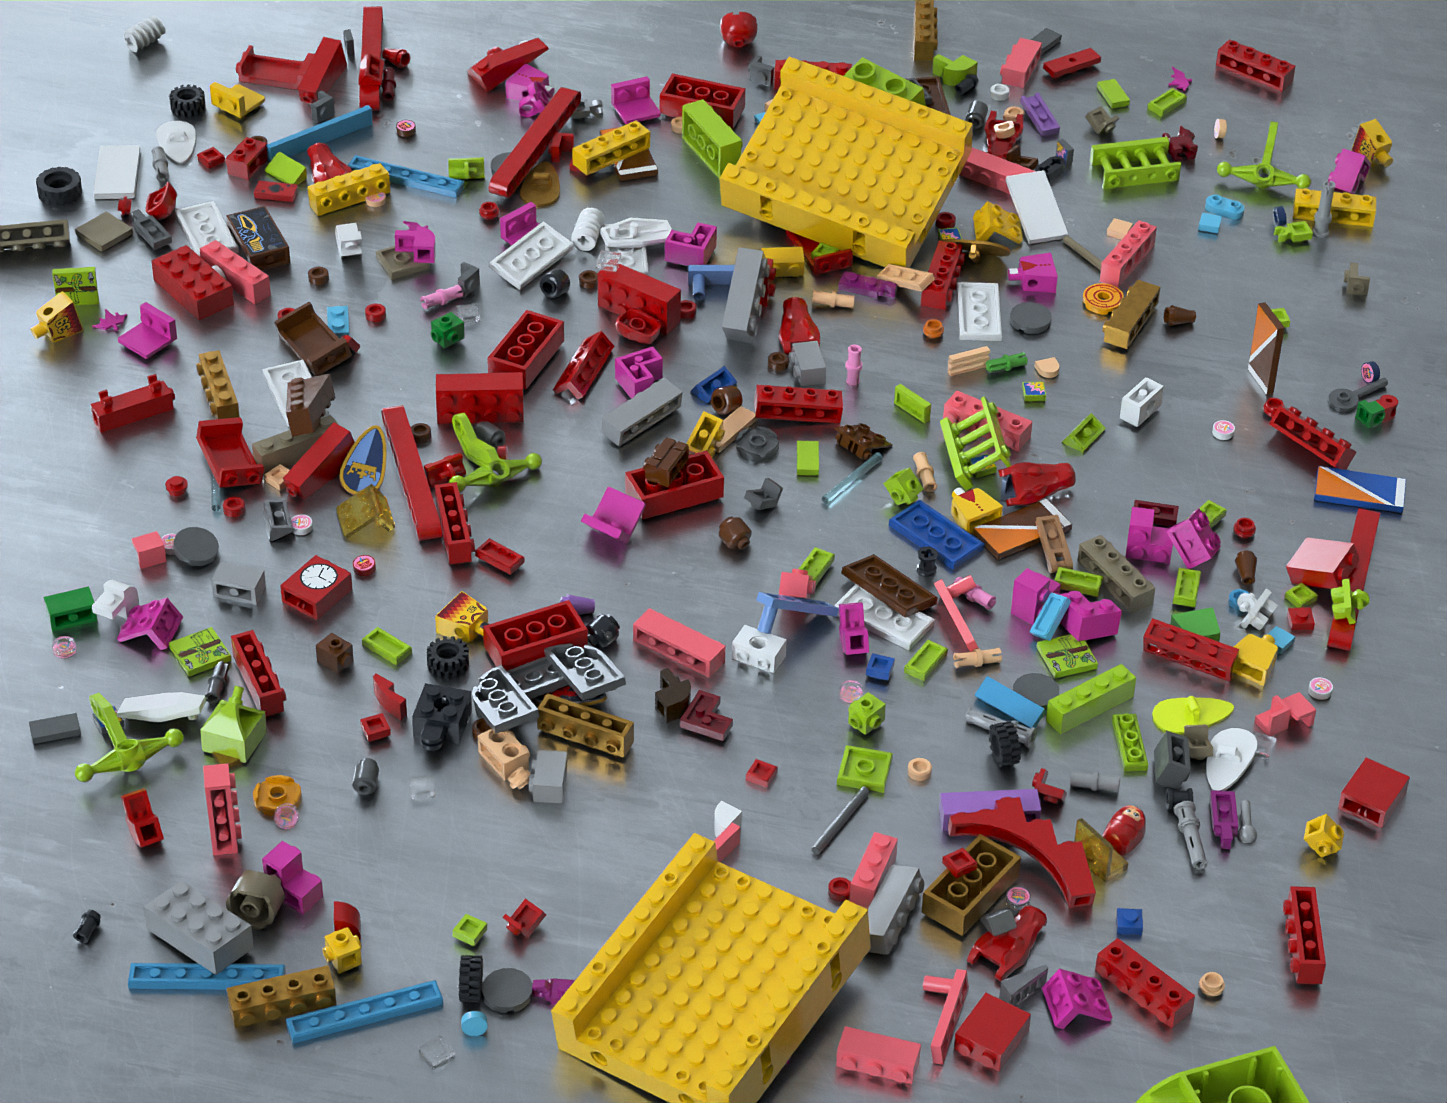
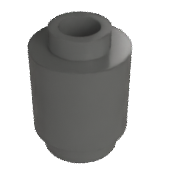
[965,101,988,129]
[474,421,506,450]
[352,758,379,794]

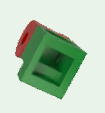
[1355,395,1398,429]

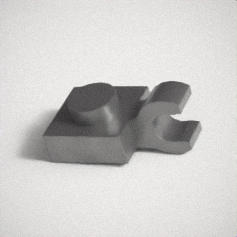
[571,99,603,119]

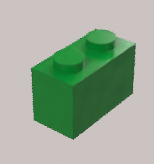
[43,586,98,632]

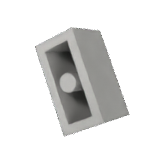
[789,341,826,386]
[211,562,266,605]
[529,750,567,803]

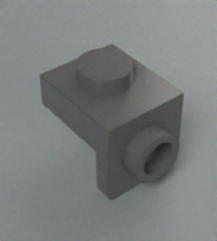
[748,56,774,86]
[311,90,335,123]
[458,262,480,297]
[744,478,783,510]

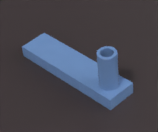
[688,265,735,301]
[756,592,839,634]

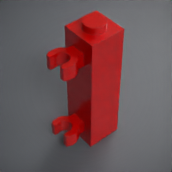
[91,374,175,433]

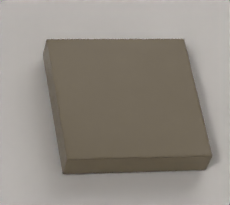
[75,211,133,252]
[375,246,430,280]

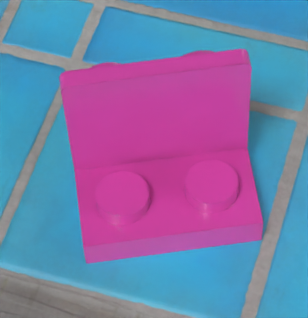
[611,76,661,124]
[500,202,539,245]
[118,302,177,359]
[581,487,646,544]
[1166,508,1221,569]
[117,597,183,650]
[1042,968,1113,1029]

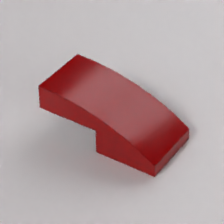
[373,673,407,721]

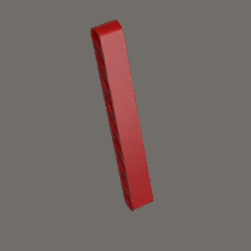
[359,6,383,111]
[488,87,581,198]
[381,405,442,541]
[1327,508,1380,651]

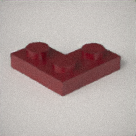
[1134,500,1179,527]
[680,690,733,741]

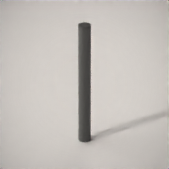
[811,787,870,855]

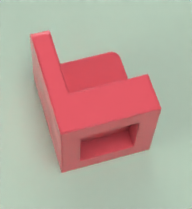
[132,531,167,569]
[1282,692,1316,727]
[1254,695,1291,737]

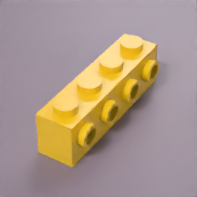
[572,121,650,175]
[307,163,391,216]
[1293,188,1376,227]

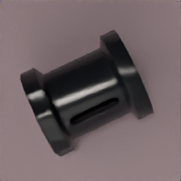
[916,546,938,577]
[1166,788,1193,810]

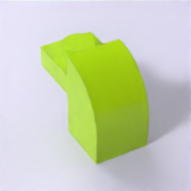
[933,54,978,86]

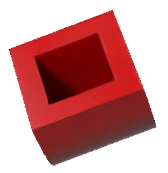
[334,901,361,939]

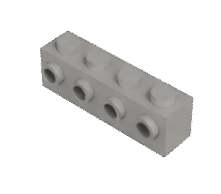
[601,378,683,446]
[868,865,924,955]

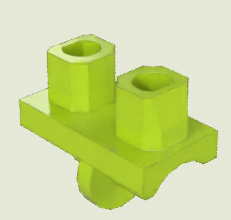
[448,157,485,180]
[1331,579,1370,624]

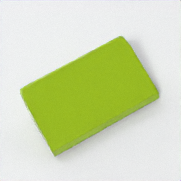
[265,152,307,185]
[1062,413,1106,452]

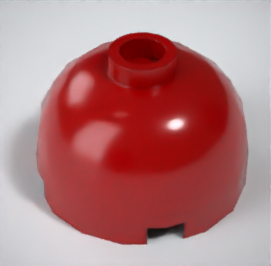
[720,11,758,48]

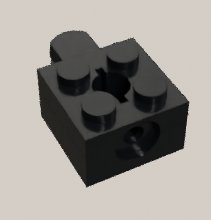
[412,683,472,751]

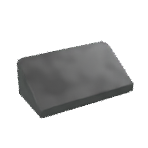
[263,500,293,541]

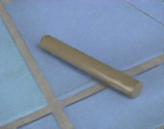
[1063,235,1102,270]

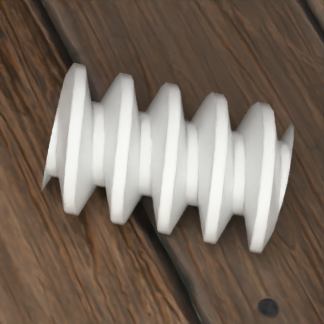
[124,15,166,53]
[571,208,605,251]

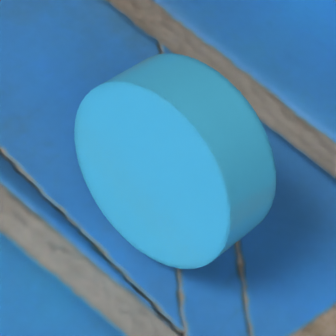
[461,1011,488,1036]

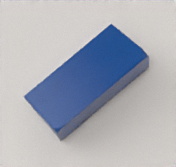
[690,366,738,403]

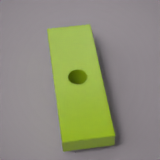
[1112,713,1149,772]

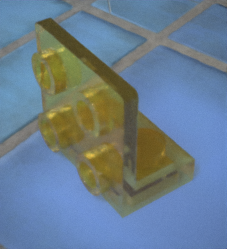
[336,484,395,538]
[1074,818,1128,882]

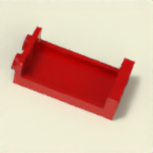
[236,45,314,90]
[786,230,853,275]
[196,417,264,488]

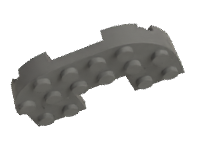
[472,644,626,734]

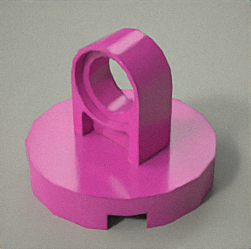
[519,81,550,117]

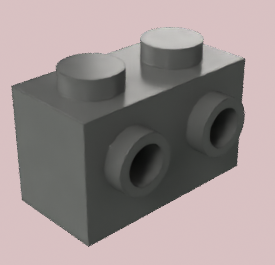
[1154,731,1191,790]

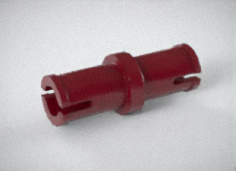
[381,67,396,101]

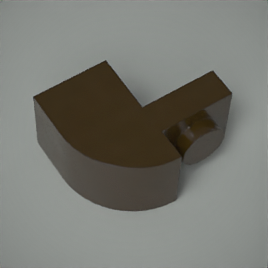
[655,668,691,723]

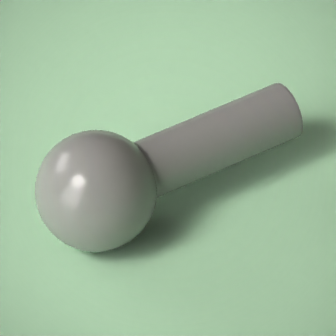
[1238,800,1257,843]

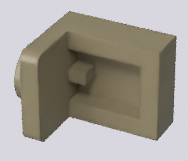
[1085,106,1119,135]
[1343,262,1370,296]
[1184,724,1213,760]

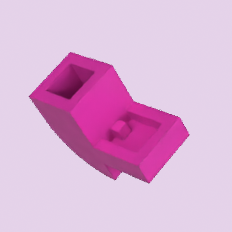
[395,226,436,263]
[839,602,869,655]

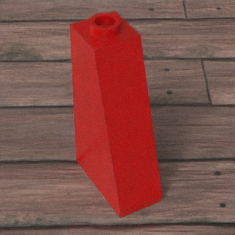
[298,37,347,104]
[283,422,355,500]

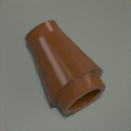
[1163,305,1196,326]
[1235,550,1257,585]

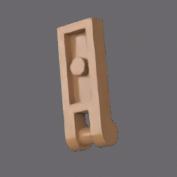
[1035,515,1073,573]

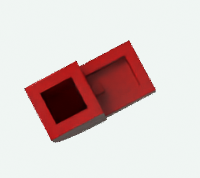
[121,788,164,847]

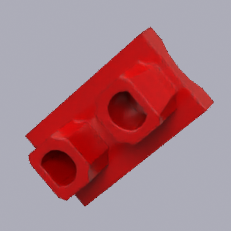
[424,453,466,488]

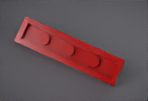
[552,331,614,400]
[1143,618,1239,682]

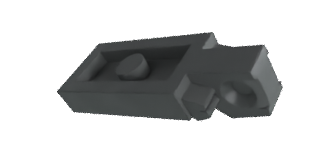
[132,209,172,250]

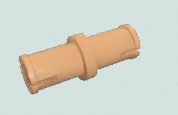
[812,290,855,309]
[913,452,937,493]
[953,648,1002,668]

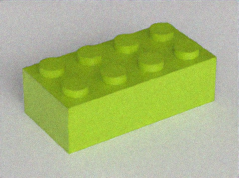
[682,99,743,179]

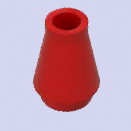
[382,48,410,68]

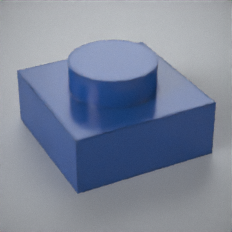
[866,653,895,680]
[1116,908,1143,935]

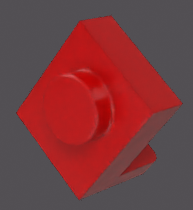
[548,132,574,163]
[1032,768,1067,804]
[502,898,546,938]

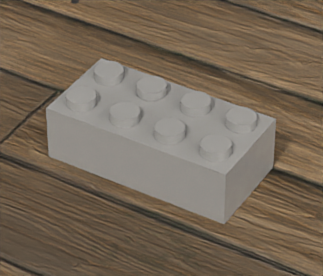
[722,247,770,343]
[144,880,254,975]

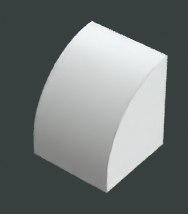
[714,801,742,838]

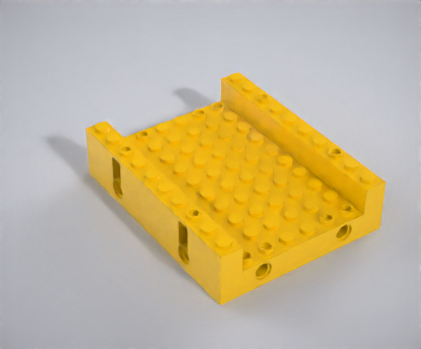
[720,56,973,268]
[551,833,871,1103]

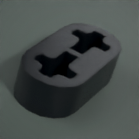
[1035,156,1065,182]

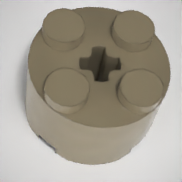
[226,870,285,930]

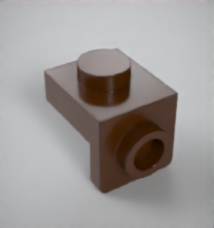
[1006,145,1039,170]

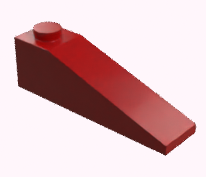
[467,37,549,92]

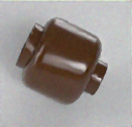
[711,385,743,415]
[719,516,752,550]

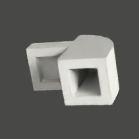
[335,223,362,257]
[92,580,139,620]

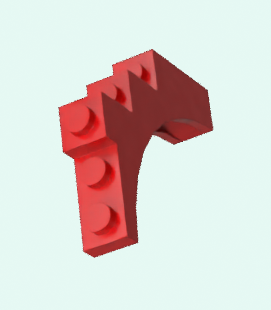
[948,797,1096,908]

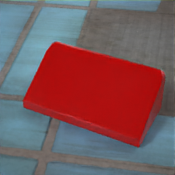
[358,53,384,85]

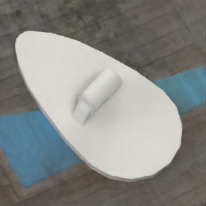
[156,121,196,164]
[1206,728,1258,791]

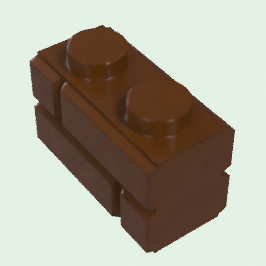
[643,437,689,487]

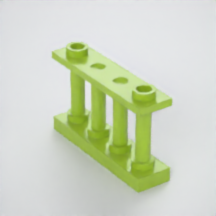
[1090,137,1181,189]
[940,396,1011,491]

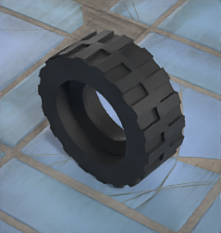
[36,167,82,206]

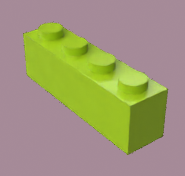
[1046,664,1136,735]

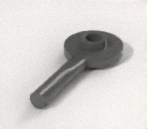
[1328,377,1388,412]

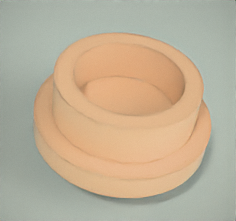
[508,767,531,789]
[1199,972,1225,996]

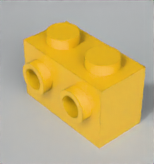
[686,411,725,458]

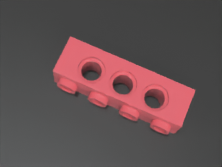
[1100,220,1157,288]

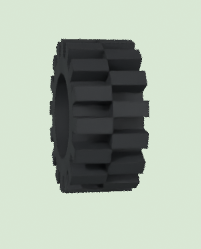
[169,84,206,117]
[426,636,469,679]
[989,721,1021,767]
[459,955,483,1002]

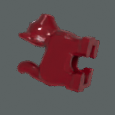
[1162,126,1198,162]

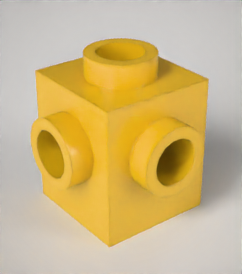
[1304,814,1344,858]
[322,927,362,974]

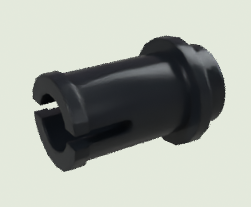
[954,74,979,95]
[73,910,101,943]

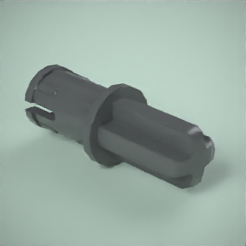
[205,661,229,703]

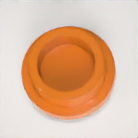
[923,319,944,338]

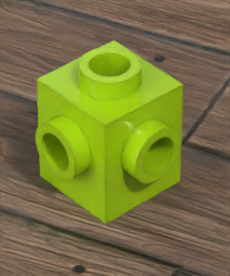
[883,467,924,505]
[848,692,886,735]

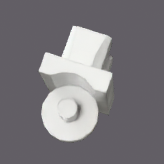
[1237,588,1278,631]

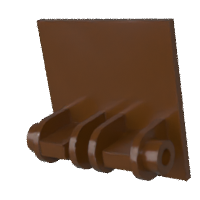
[835,423,893,461]

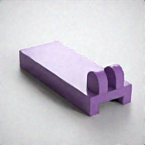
[1020,92,1060,137]

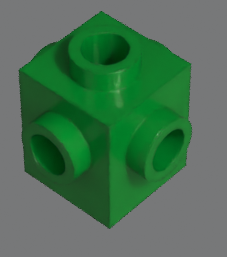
[430,312,465,348]

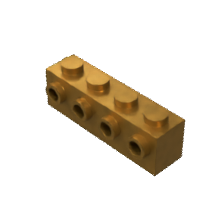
[914,0,938,61]
[1102,280,1161,349]
[196,350,240,419]
[537,694,634,758]
[227,965,337,1028]

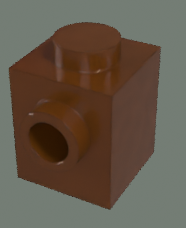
[316,632,354,674]

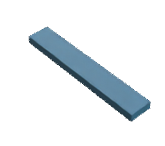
[267,105,373,162]
[347,155,464,198]
[128,963,286,990]
[286,980,443,1044]

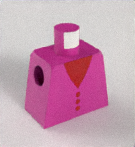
[506,64,555,101]
[1008,252,1058,293]

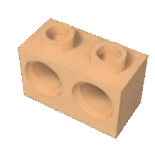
[478,729,530,780]

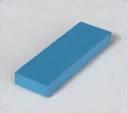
[975,676,1046,729]

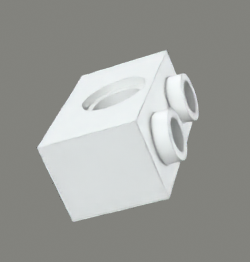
[1120,377,1164,427]
[732,625,787,673]

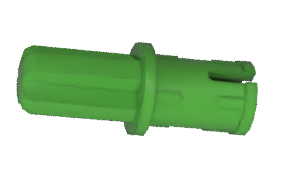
[985,352,1028,373]

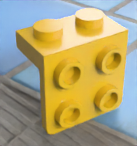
[210,82,265,118]
[973,201,1023,244]

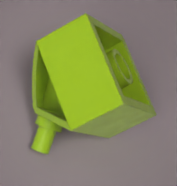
[200,685,267,763]

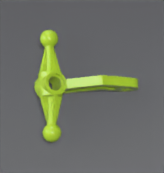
[1217,121,1311,189]
[449,413,542,493]
[75,692,184,782]

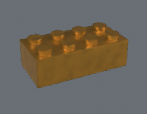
[921,834,1021,936]

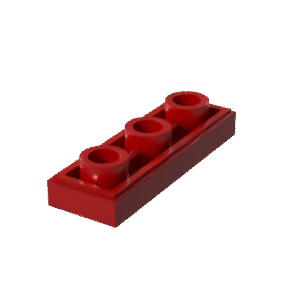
[1043,48,1101,78]

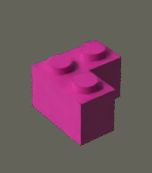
[1328,148,1371,194]
[665,222,717,266]
[615,346,663,399]
[1125,507,1173,564]
[1011,568,1061,625]
[1059,591,1122,641]
[262,841,323,915]

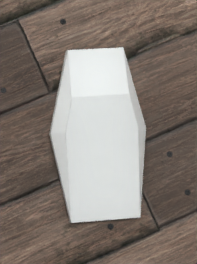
[600,218,672,248]
[117,692,206,722]

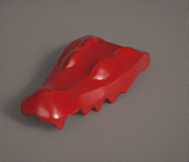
[985,110,1024,160]
[307,142,352,184]
[779,297,821,355]
[998,462,1076,507]
[966,905,1047,982]

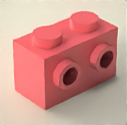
[779,569,816,599]

